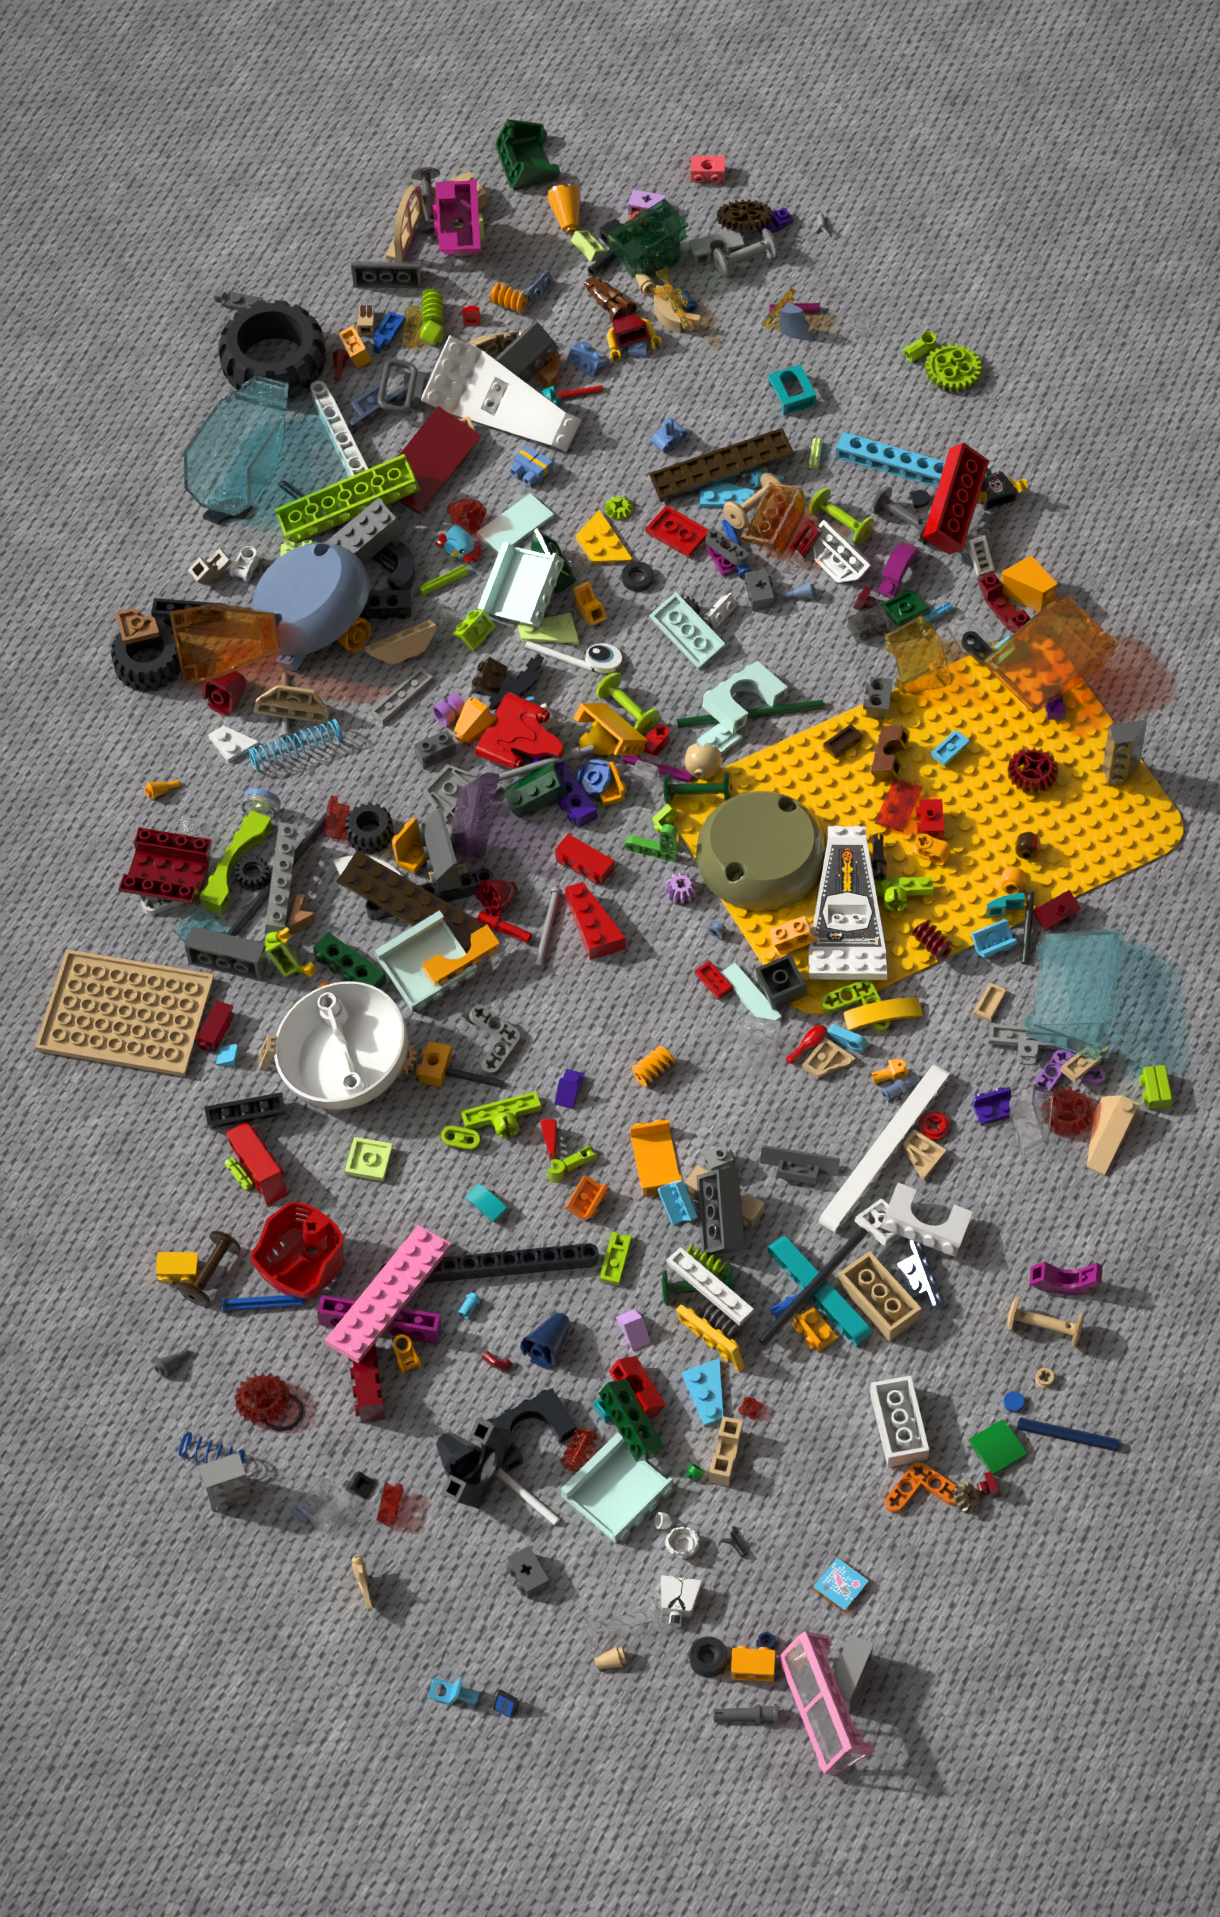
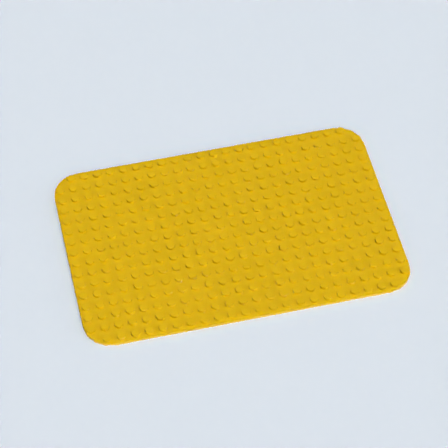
[671,633,1183,1015]

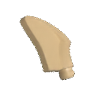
[352,1555,372,1611]

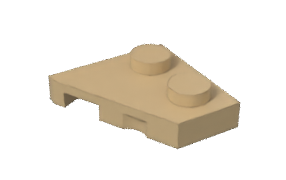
[802,1037,855,1079]
[902,1129,946,1180]

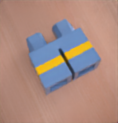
[510,445,553,487]

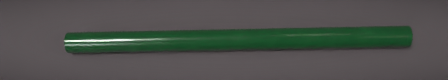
[677,699,824,728]

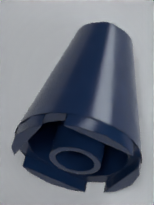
[520,1313,571,1369]

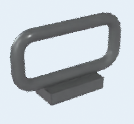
[377,359,425,414]

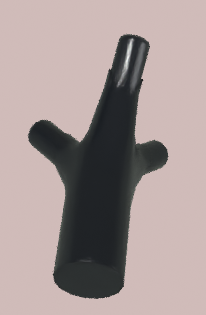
[721,1526,748,1558]

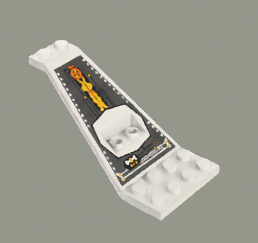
[809,826,887,980]

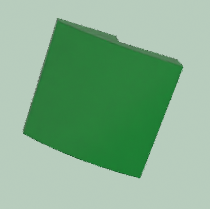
[968,1419,1027,1474]

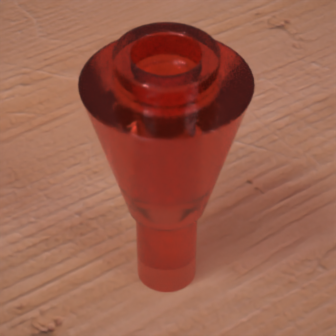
[332,349,350,381]

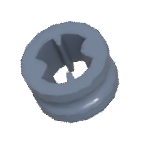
[708,921,727,940]

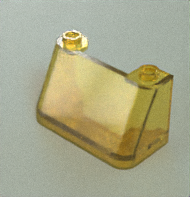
[884,615,952,694]

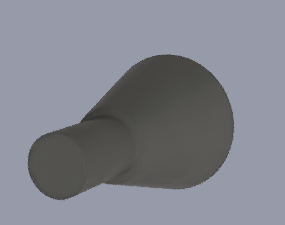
[154,1348,190,1377]

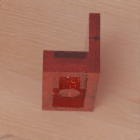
[323,795,350,840]

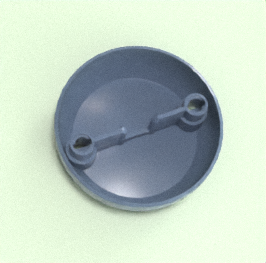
[252,543,370,656]

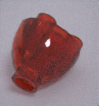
[447,498,487,534]

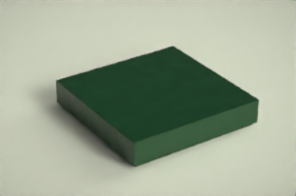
[880,590,930,628]

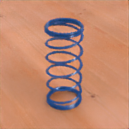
[178,1432,245,1464]

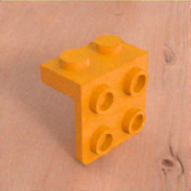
[392,818,429,874]

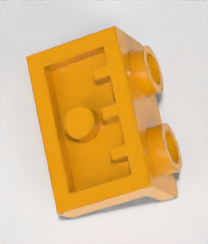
[793,1307,838,1352]

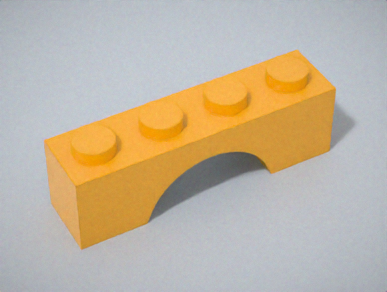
[422,925,500,988]

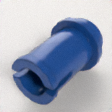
[679,291,697,313]

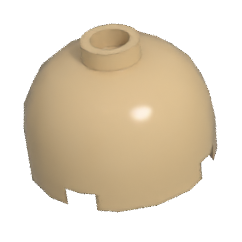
[685,744,723,779]

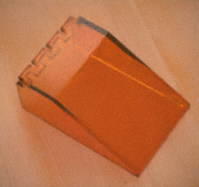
[982,595,1116,714]

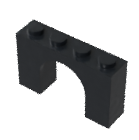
[486,1388,577,1472]
[441,1418,516,1509]

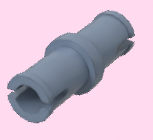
[881,1072,920,1101]

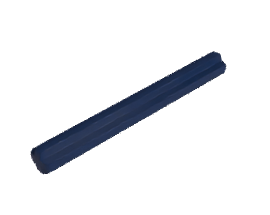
[1017,1418,1119,1451]

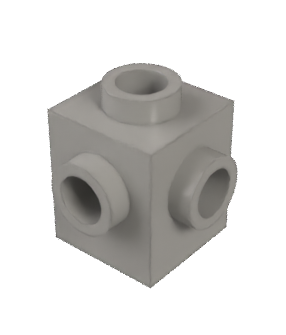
[703,1144,735,1172]

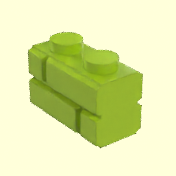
[1139,1065,1173,1110]

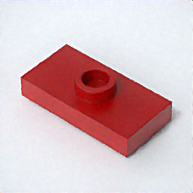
[694,961,733,1000]

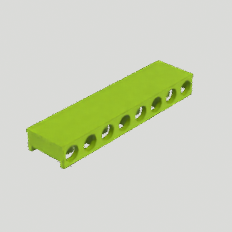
[274,454,420,543]

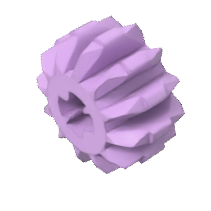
[665,872,697,905]

